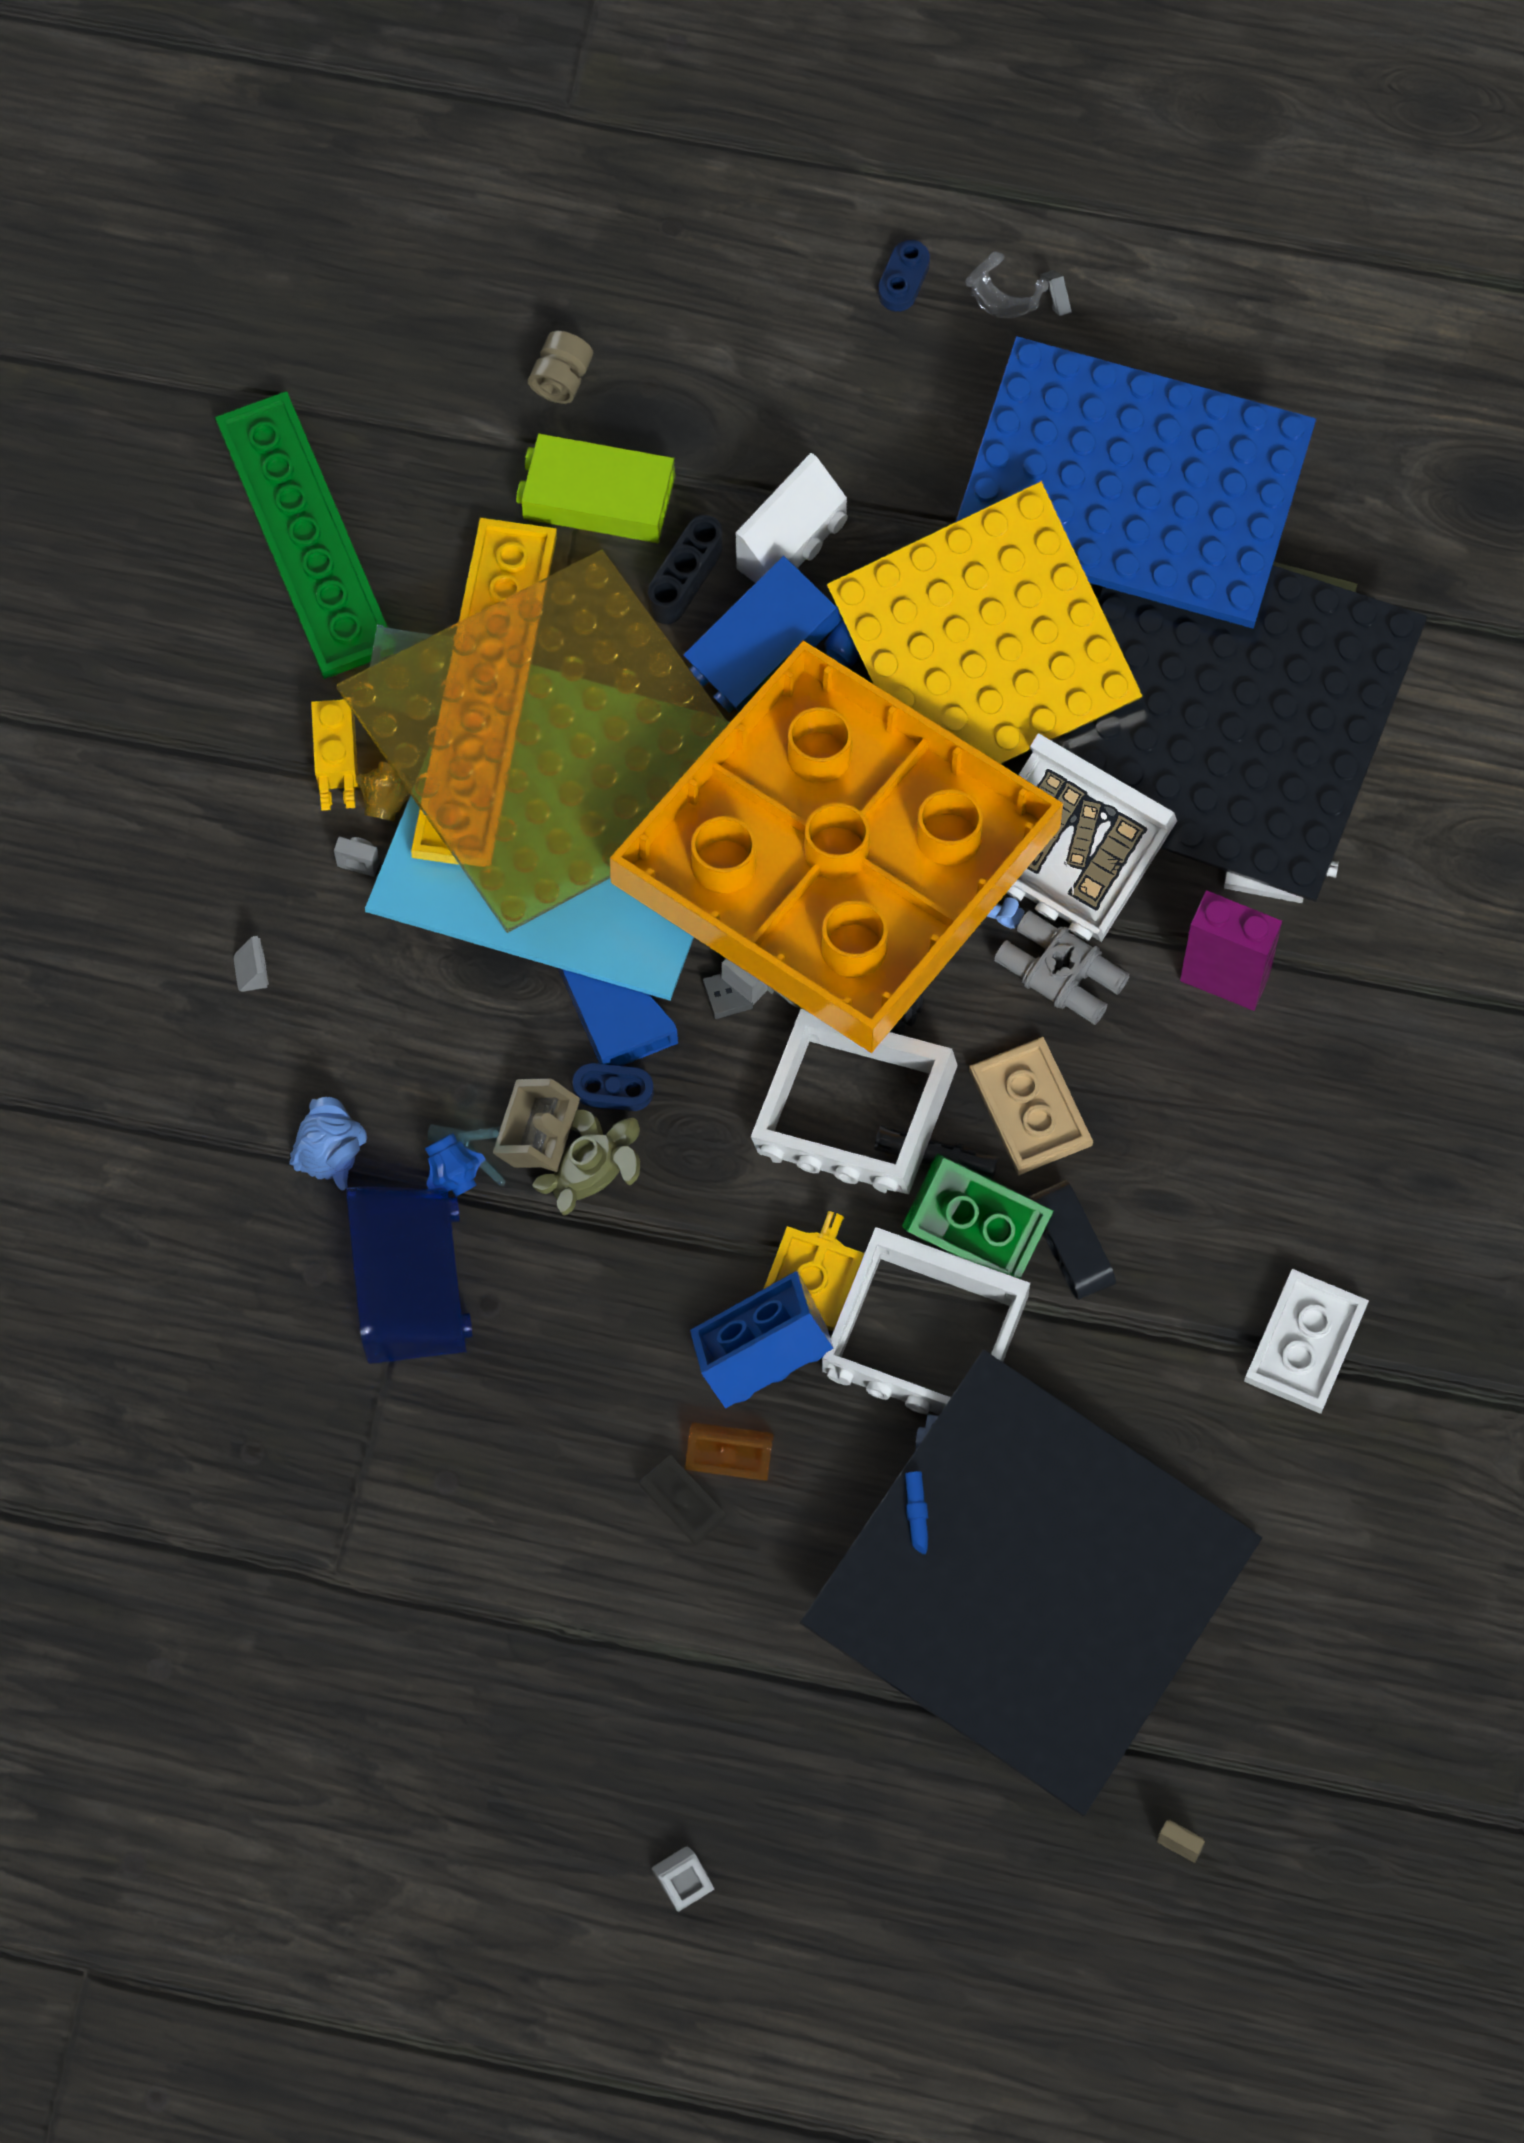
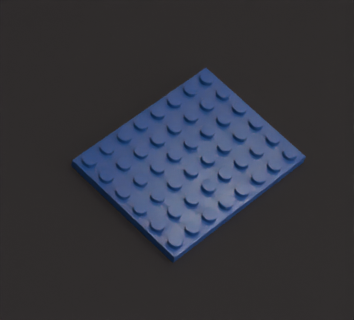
[956,336,1316,629]

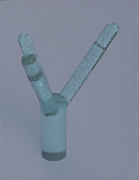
[428,1124,505,1186]

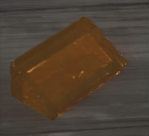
[685,1423,774,1481]

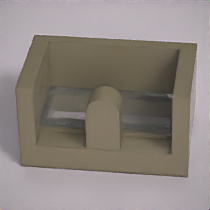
[493,1078,580,1172]

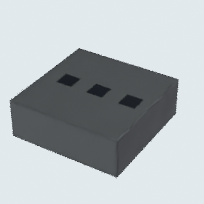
[703,974,753,1019]

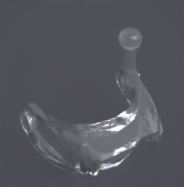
[965,251,1049,318]

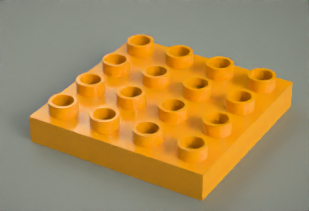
[610,640,1063,1053]

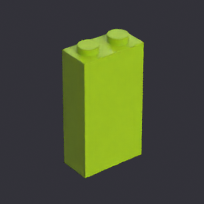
[516,434,675,543]

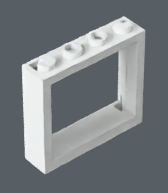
[751,1009,958,1195]
[822,1227,1030,1415]

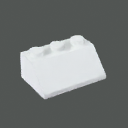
[736,453,848,583]

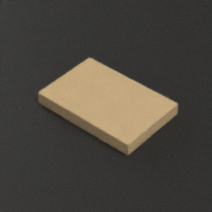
[969,1037,1093,1175]

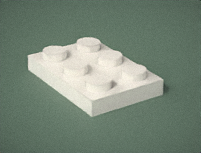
[1244,1269,1369,1414]

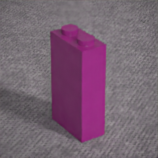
[1180,890,1282,1011]

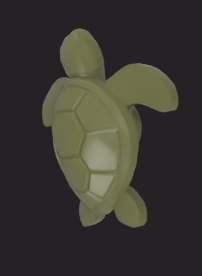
[533,1110,640,1216]

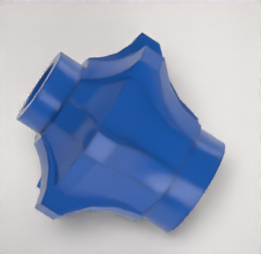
[425,1133,486,1197]

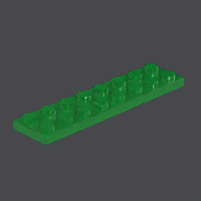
[215,391,396,679]

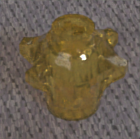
[356,761,414,821]

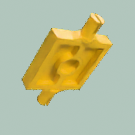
[764,1211,864,1331]

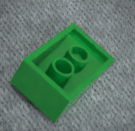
[902,1153,1053,1279]

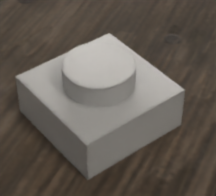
[334,837,380,877]

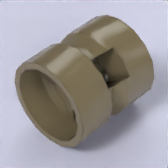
[528,331,594,404]

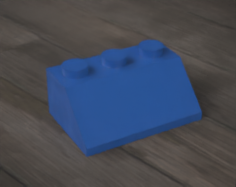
[690,1271,834,1409]

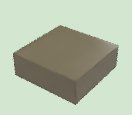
[1157,1820,1205,1863]

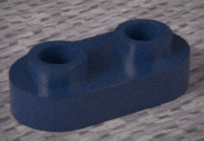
[879,240,930,312]
[573,1063,654,1111]

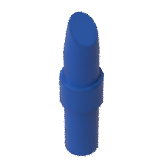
[905,1472,928,1554]

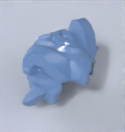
[289,1097,367,1191]

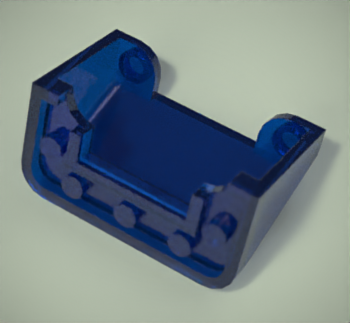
[347,1186,473,1364]

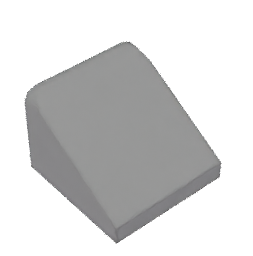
[234,936,269,992]
[652,1847,714,1912]

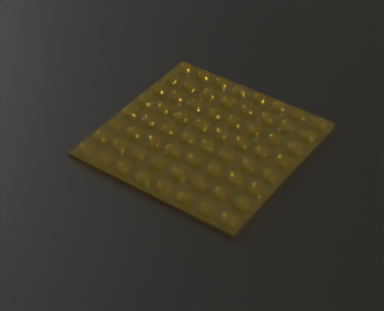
[336,550,729,933]

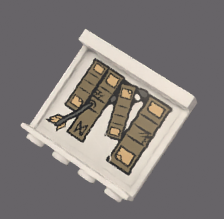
[1006,733,1177,942]

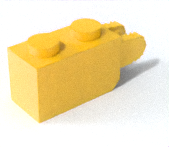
[311,699,358,811]

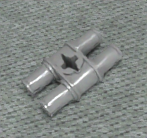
[994,910,1130,1025]

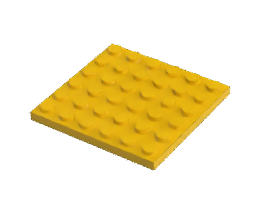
[827,481,1143,764]

